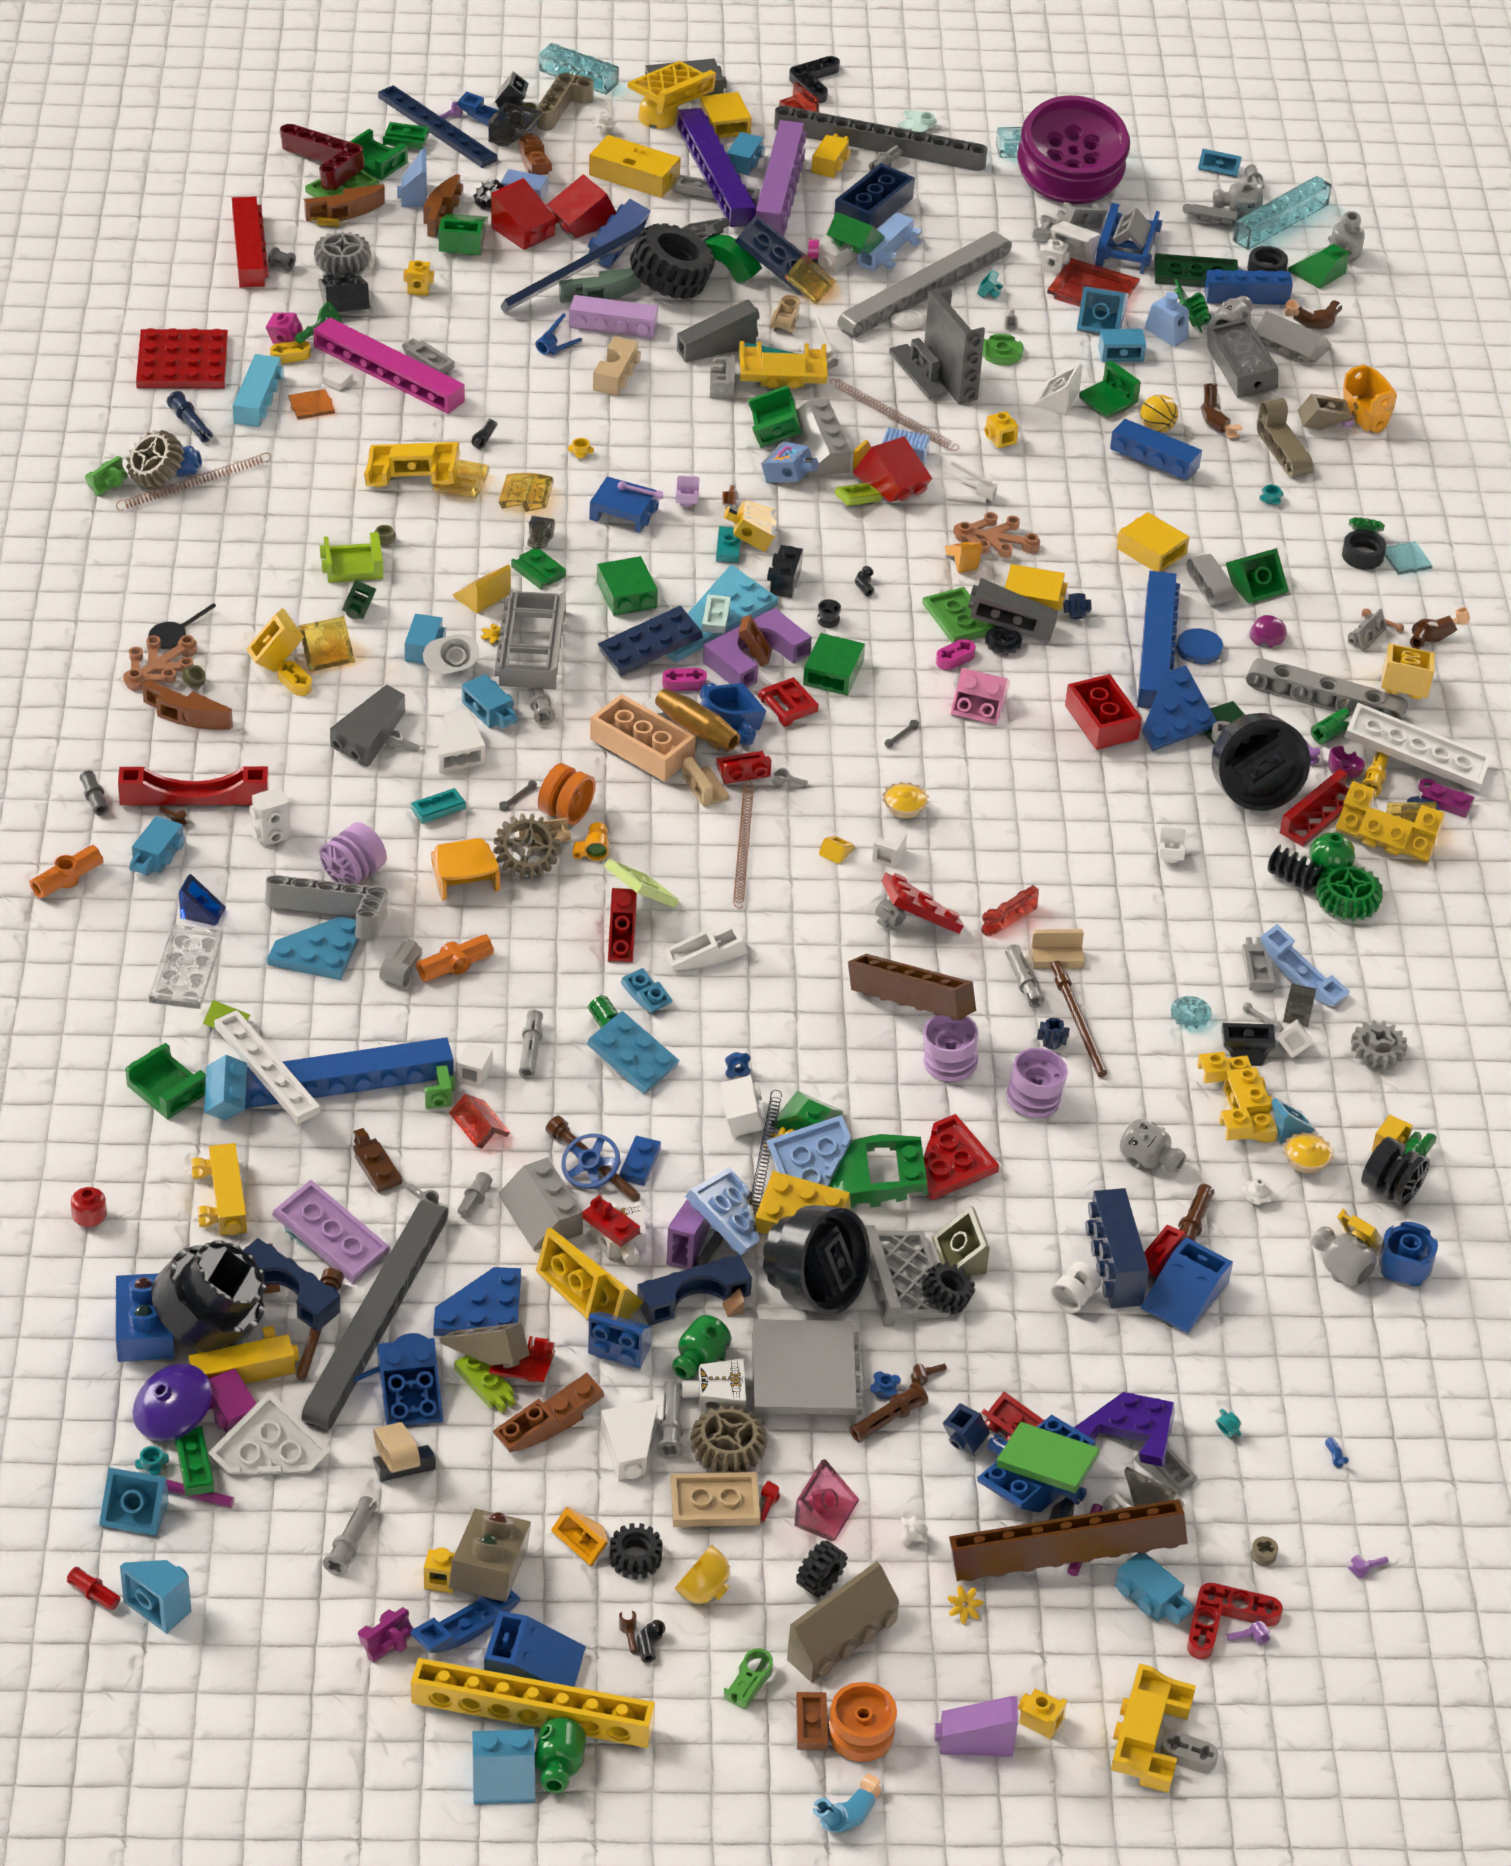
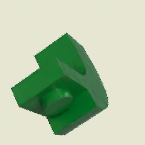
[703,234,762,283]

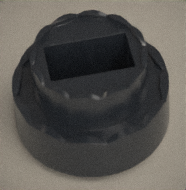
[1212,713,1311,811]
[763,1205,870,1315]
[151,1240,266,1352]

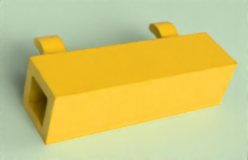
[191,1143,247,1236]
[188,1325,300,1384]

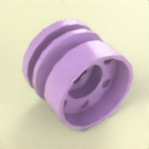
[319,822,387,885]
[923,1015,978,1082]
[1006,1048,1068,1118]

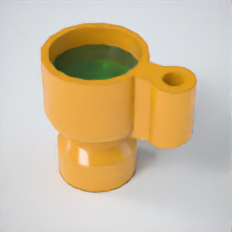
[573,822,609,861]

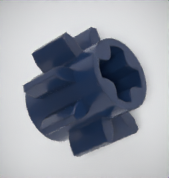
[1063,593,1092,619]
[1037,1018,1070,1049]

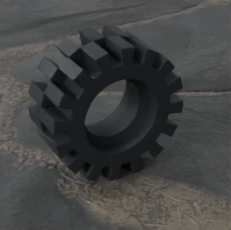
[921,1262,975,1314]
[609,1523,663,1580]
[796,1540,848,1598]

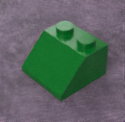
[826,212,885,255]
[1226,548,1289,604]

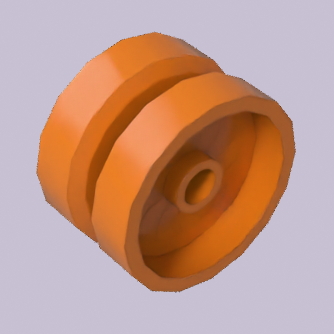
[538,763,596,826]
[828,1682,897,1762]

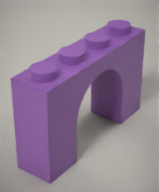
[703,608,812,688]

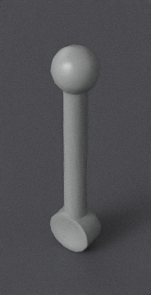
[1243,1002,1284,1033]

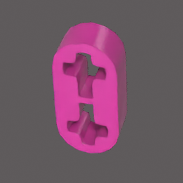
[808,238,819,260]
[936,639,976,670]
[662,668,707,691]

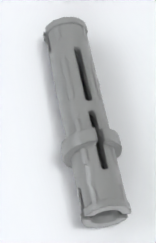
[1005,944,1044,1008]
[519,1010,543,1078]

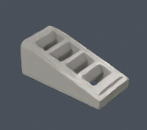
[1134,1446,1197,1494]

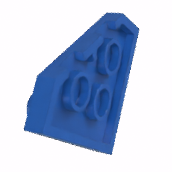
[1142,665,1217,751]
[433,1267,521,1336]

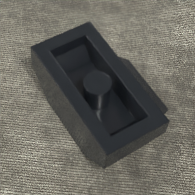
[1221,1023,1276,1066]

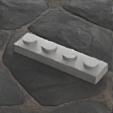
[675,175,760,205]

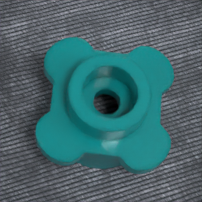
[1259,484,1284,505]
[1215,1409,1242,1438]
[135,1446,169,1475]

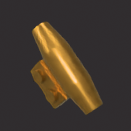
[655,689,740,753]

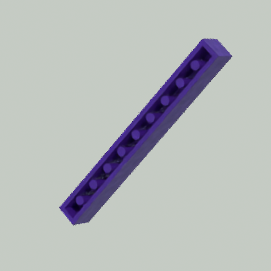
[677,108,757,227]

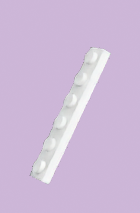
[214,1010,320,1124]

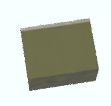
[931,1206,990,1276]

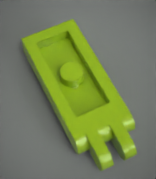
[454,1355,516,1413]

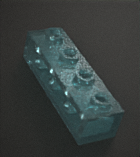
[539,43,619,95]

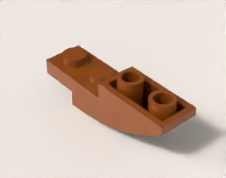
[517,133,552,175]
[423,174,464,237]
[304,184,385,221]
[142,679,233,730]
[493,1372,605,1453]

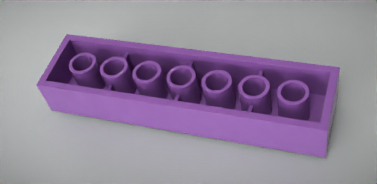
[756,120,807,238]

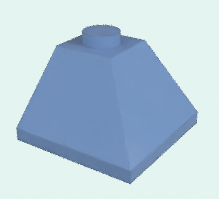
[397,149,427,207]

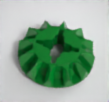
[1348,517,1385,534]

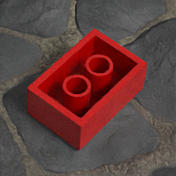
[1065,674,1142,750]

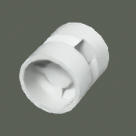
[1050,1261,1101,1313]

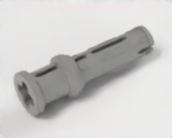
[528,688,555,725]
[657,1380,683,1459]
[322,1496,377,1576]

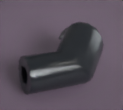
[471,418,498,449]
[855,566,874,597]
[637,1620,666,1663]

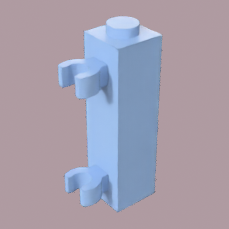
[857,212,922,271]

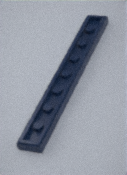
[378,85,497,168]
[500,225,645,313]

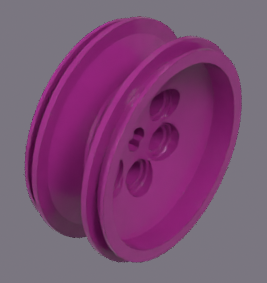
[1017,95,1130,204]

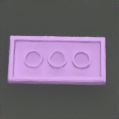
[272,1180,390,1284]

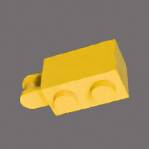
[811,133,851,178]

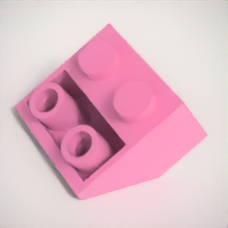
[950,668,1010,725]

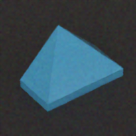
[1198,148,1242,177]
[1272,1098,1315,1144]

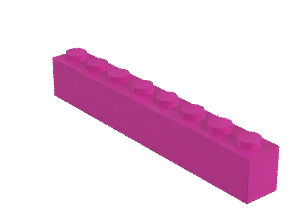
[313,318,465,414]

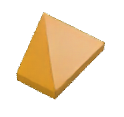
[551,1507,608,1566]

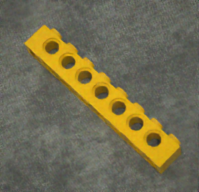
[410,1658,655,1748]

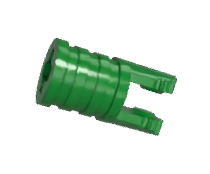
[1311,708,1350,744]
[588,995,618,1028]
[1405,1131,1437,1156]

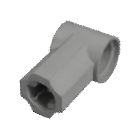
[379,939,422,987]

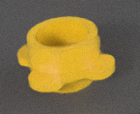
[568,438,594,458]

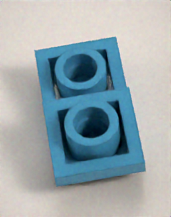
[621,968,673,1013]

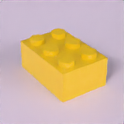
[1381,643,1435,700]
[755,1171,851,1234]

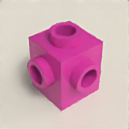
[265,312,303,344]

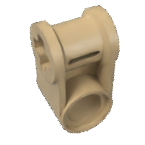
[771,294,800,333]

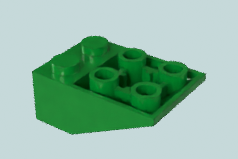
[439,213,488,255]

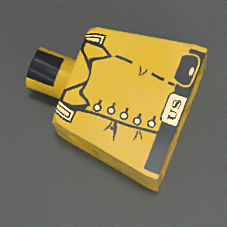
[724,500,777,552]

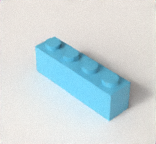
[233,354,284,427]

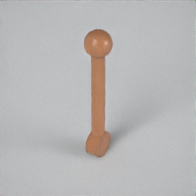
[1361,608,1404,632]

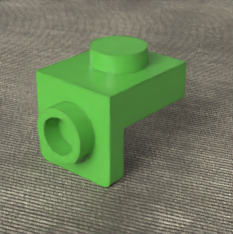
[425,1065,455,1109]

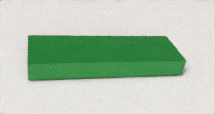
[174,1426,215,1496]

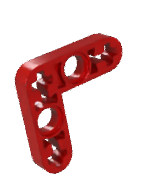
[1187,1583,1283,1659]

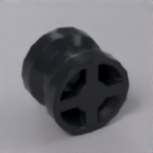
[817,599,841,628]

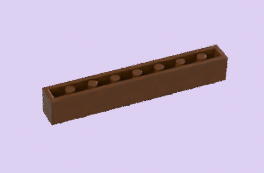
[949,1499,1188,1581]

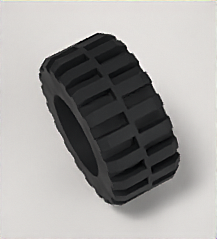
[630,223,715,299]

